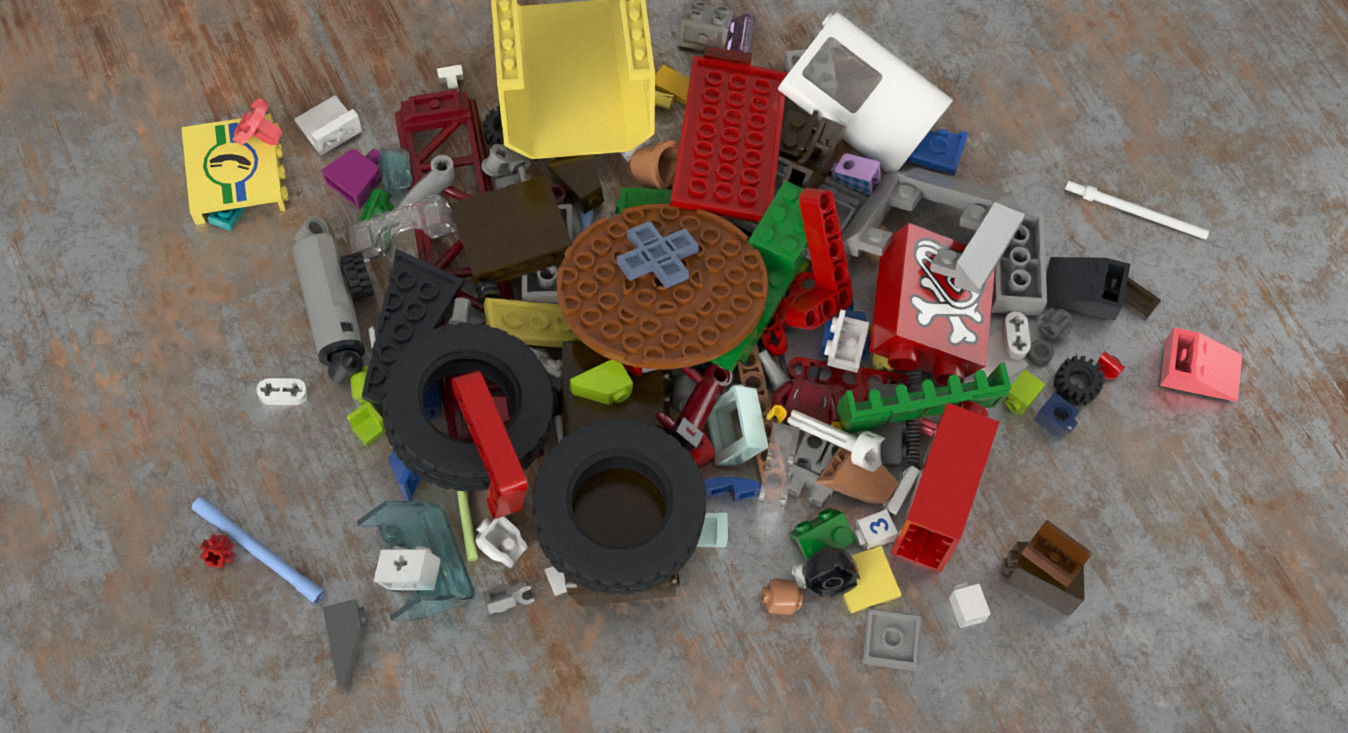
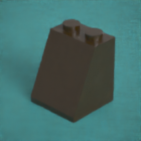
[1002,541,1085,615]

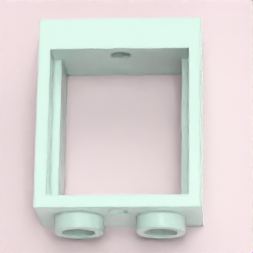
[707,384,768,467]

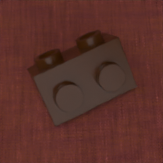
[1021,520,1092,587]

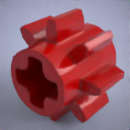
[199,533,235,569]

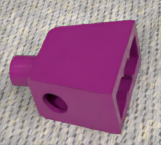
[321,148,384,210]

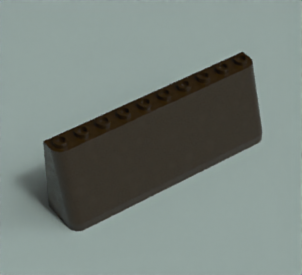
[562,340,680,606]

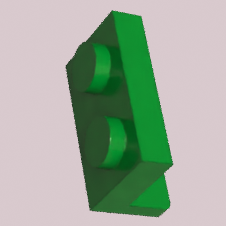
[789,508,856,562]

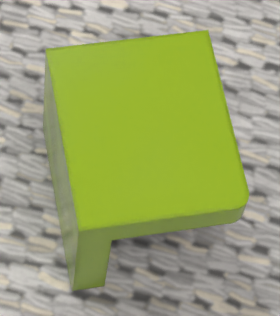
[347,402,386,447]

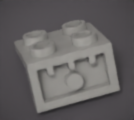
[678,1,735,55]

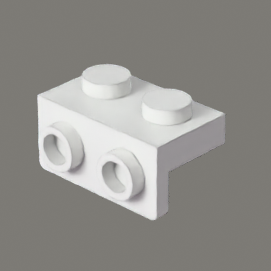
[824,310,869,372]

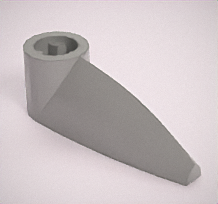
[395,155,455,214]

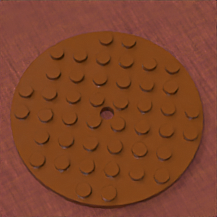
[557,204,768,369]

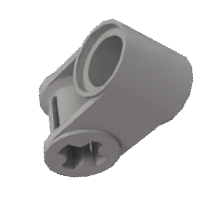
[481,144,531,177]

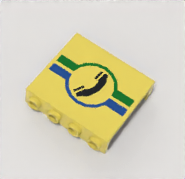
[181,114,289,225]

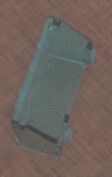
[357,500,474,621]

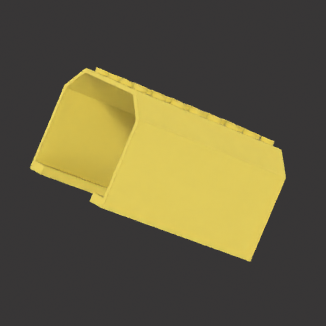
[491,0,655,159]

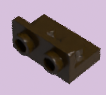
[779,110,820,161]

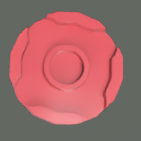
[232,97,283,145]

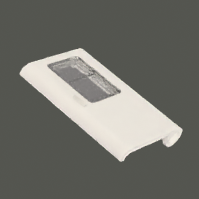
[778,12,953,174]

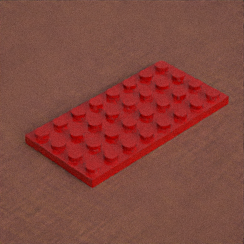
[670,55,788,222]

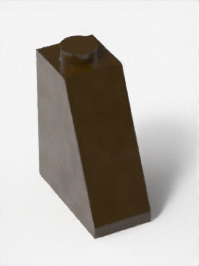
[547,154,604,214]

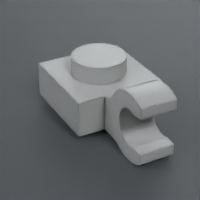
[483,581,535,614]

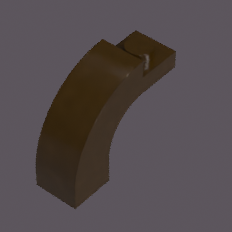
[781,117,847,189]

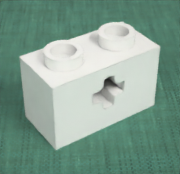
[374,546,441,590]

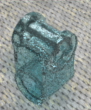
[379,149,412,198]

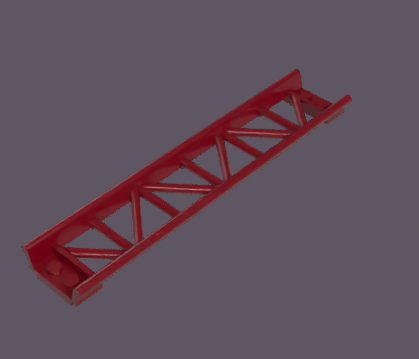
[395,89,544,458]

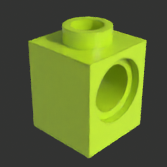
[1003,369,1046,416]

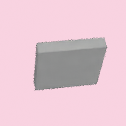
[862,608,922,671]

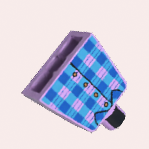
[827,153,881,198]

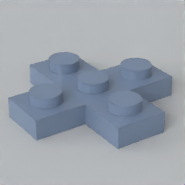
[617,221,698,288]

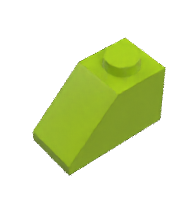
[570,359,633,405]

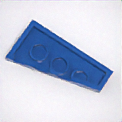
[906,129,968,176]

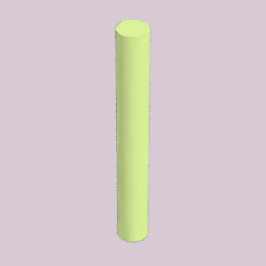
[457,491,478,561]

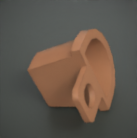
[630,140,679,189]

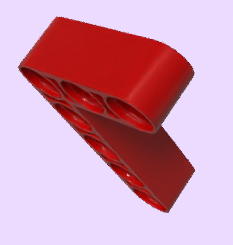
[785,188,853,330]
[451,370,528,519]

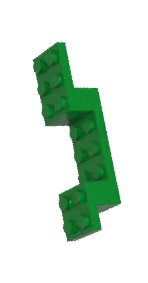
[710,180,808,372]

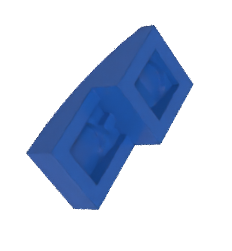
[704,477,761,502]

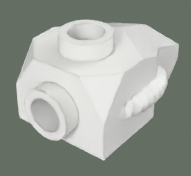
[475,517,528,568]

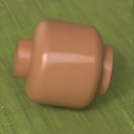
[761,578,803,616]

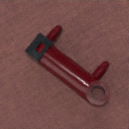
[655,363,733,452]

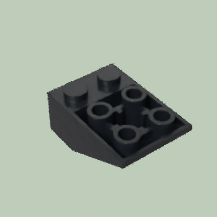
[1046,257,1131,321]

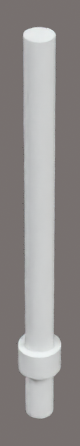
[1065,180,1209,240]

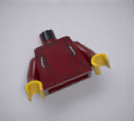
[766,366,842,430]

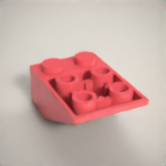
[1160,328,1242,402]

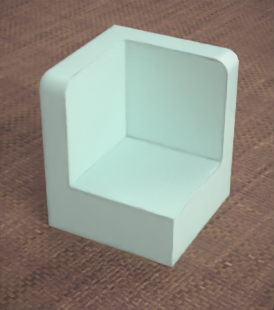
[696,513,728,547]

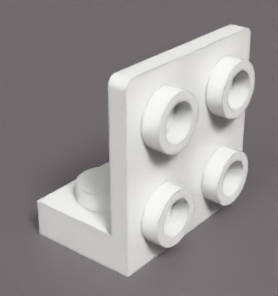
[295,96,362,156]

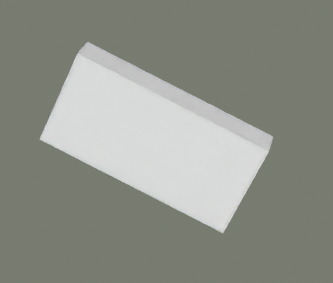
[879,466,920,517]

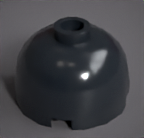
[804,546,860,597]

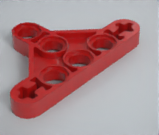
[761,271,817,356]
[787,357,913,434]

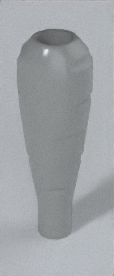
[757,349,790,391]

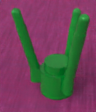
[349,189,394,251]

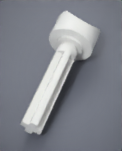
[788,410,885,472]

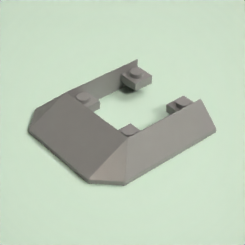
[842,167,1025,294]

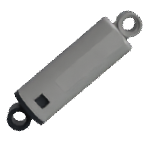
[292,216,365,385]

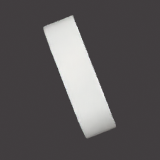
[1002,311,1031,360]
[256,378,308,405]

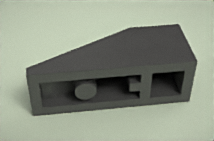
[323,599,367,694]

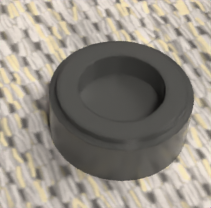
[1027,339,1054,366]

